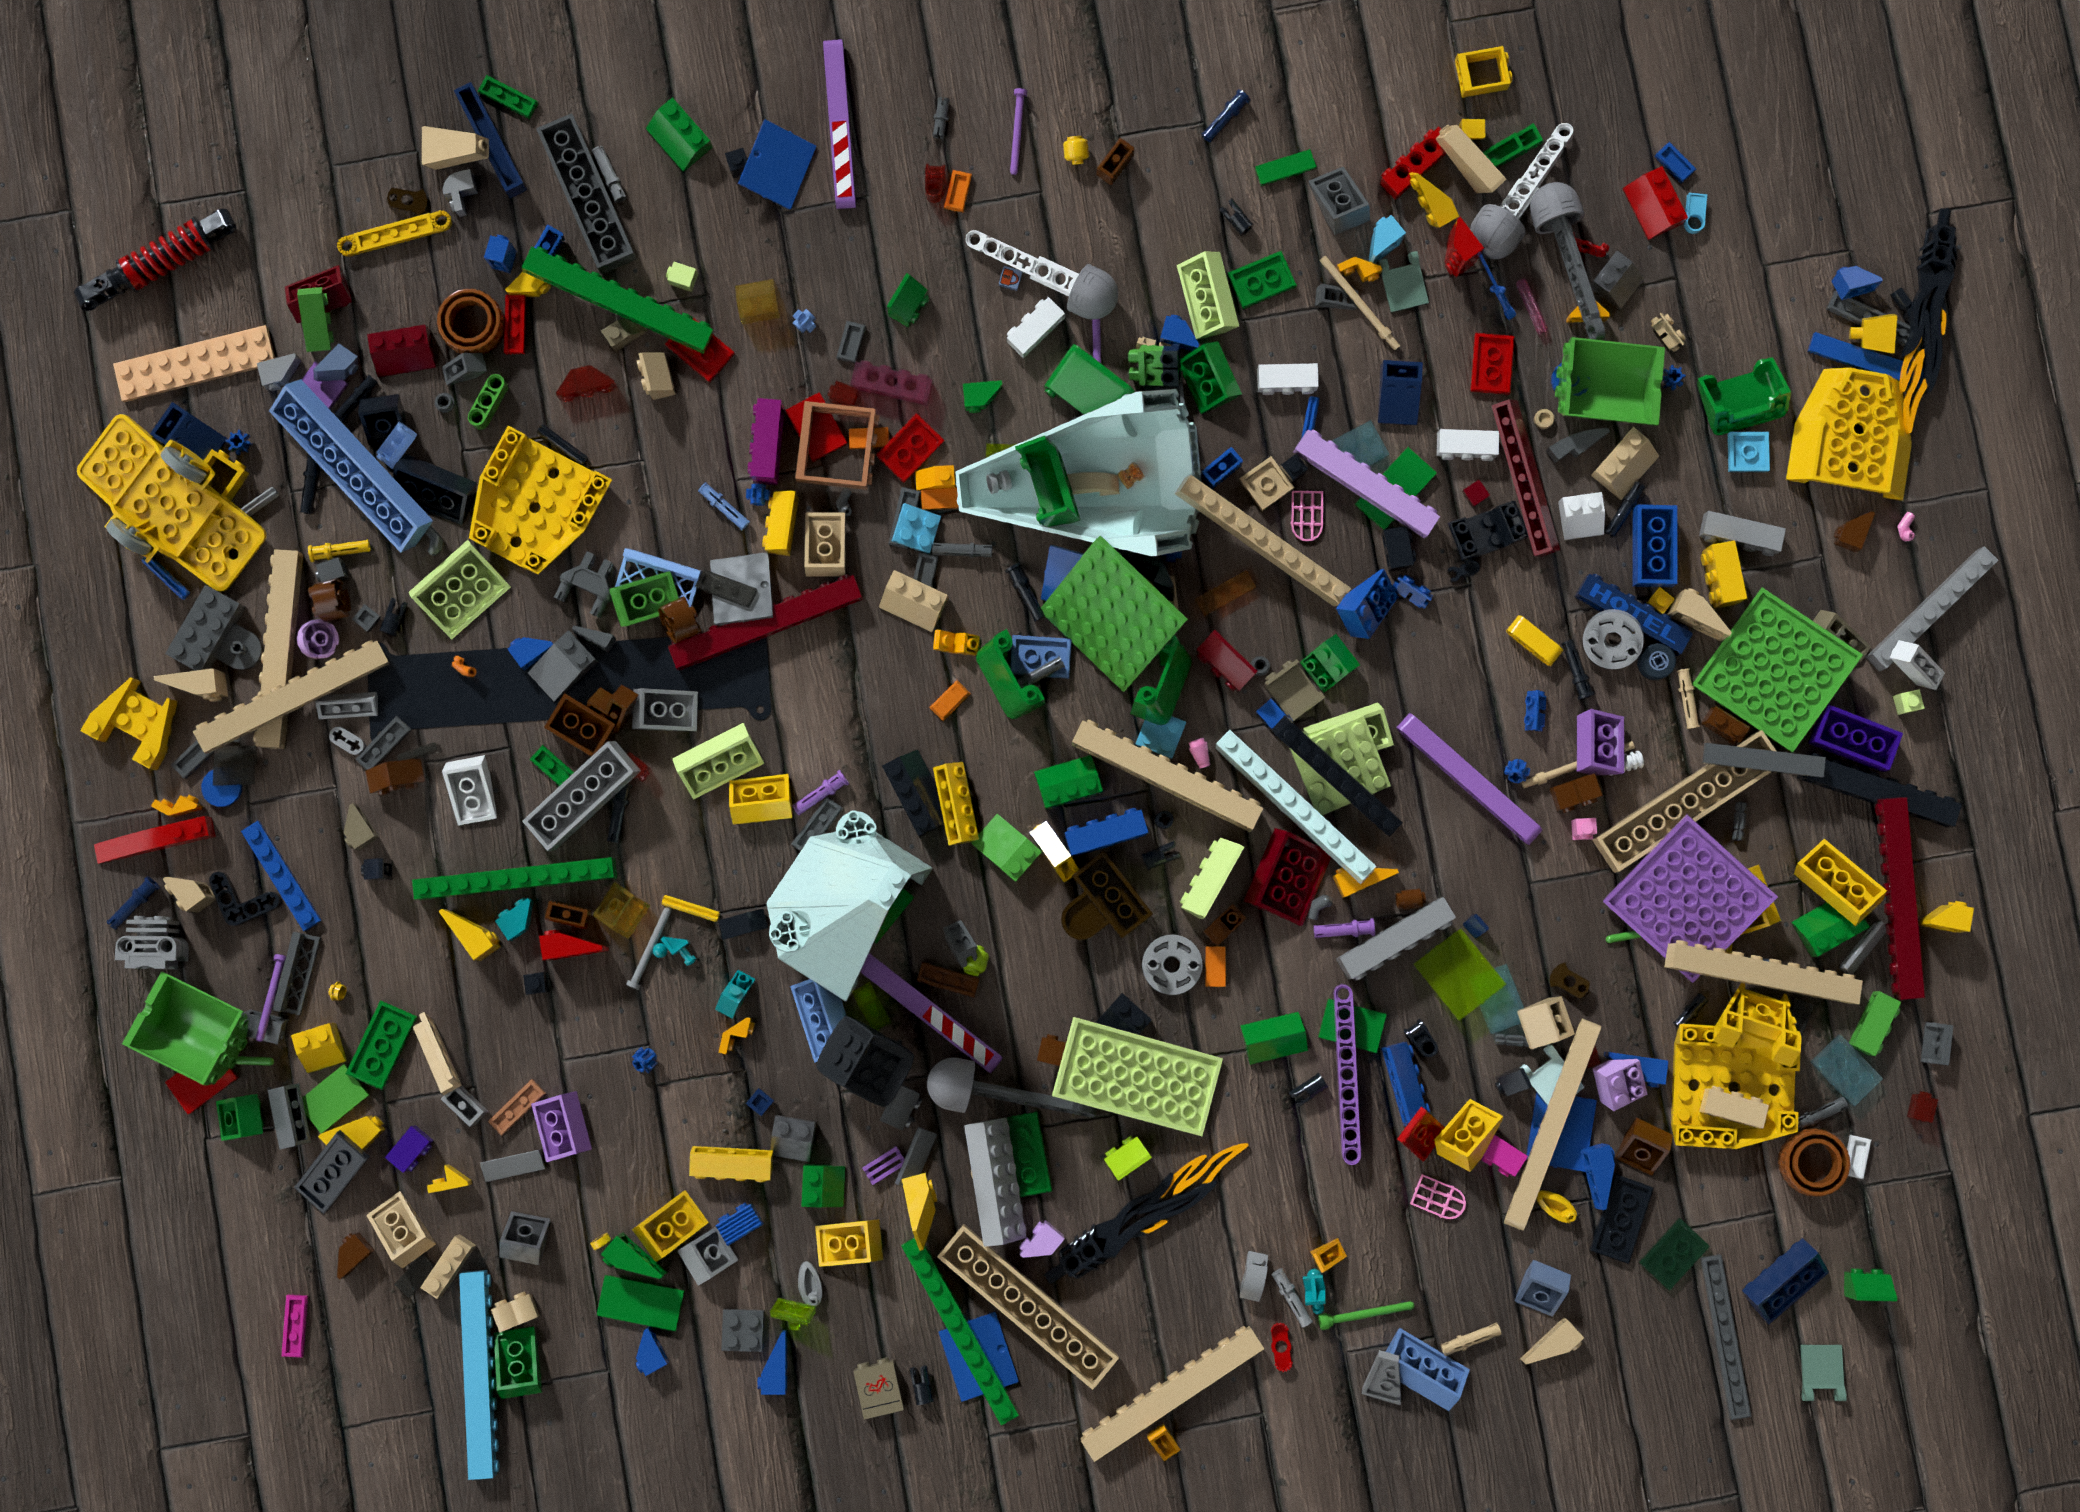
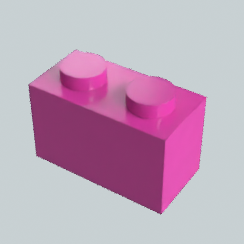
[1481,1135,1528,1177]

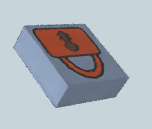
[999,266,1023,291]

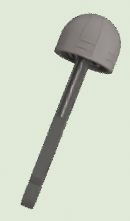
[1530,182,1605,340]
[927,1058,1097,1117]

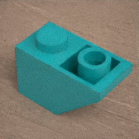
[495,898,534,941]
[715,970,755,1019]

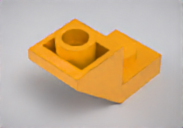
[1336,257,1383,283]
[933,630,980,656]
[151,794,203,817]
[718,1017,755,1054]

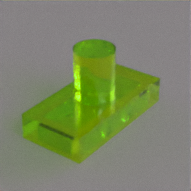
[770,1298,816,1330]

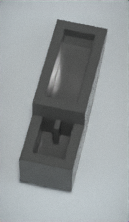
[1545,428,1610,463]

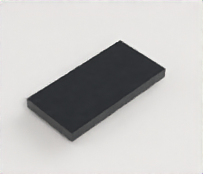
[294,1130,370,1214]
[1589,1174,1654,1264]

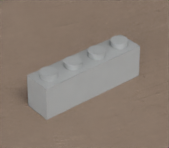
[1699,511,1786,556]

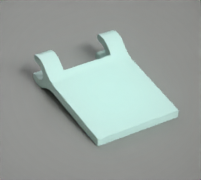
[1520,1044,1584,1105]

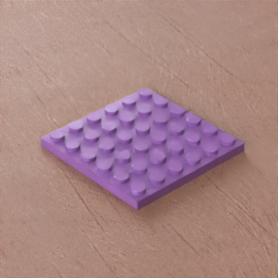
[1603,814,1778,983]

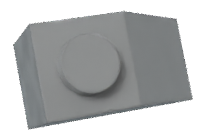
[257,353,301,391]

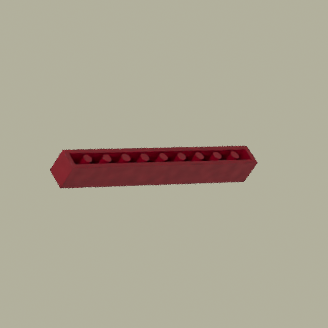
[668,574,863,671]
[1875,797,1925,1000]

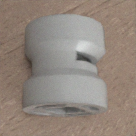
[986,470,1012,494]

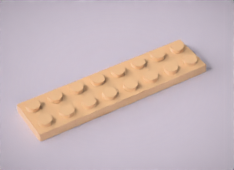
[113,325,275,403]

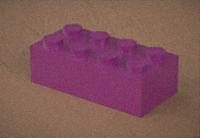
[748,398,785,485]

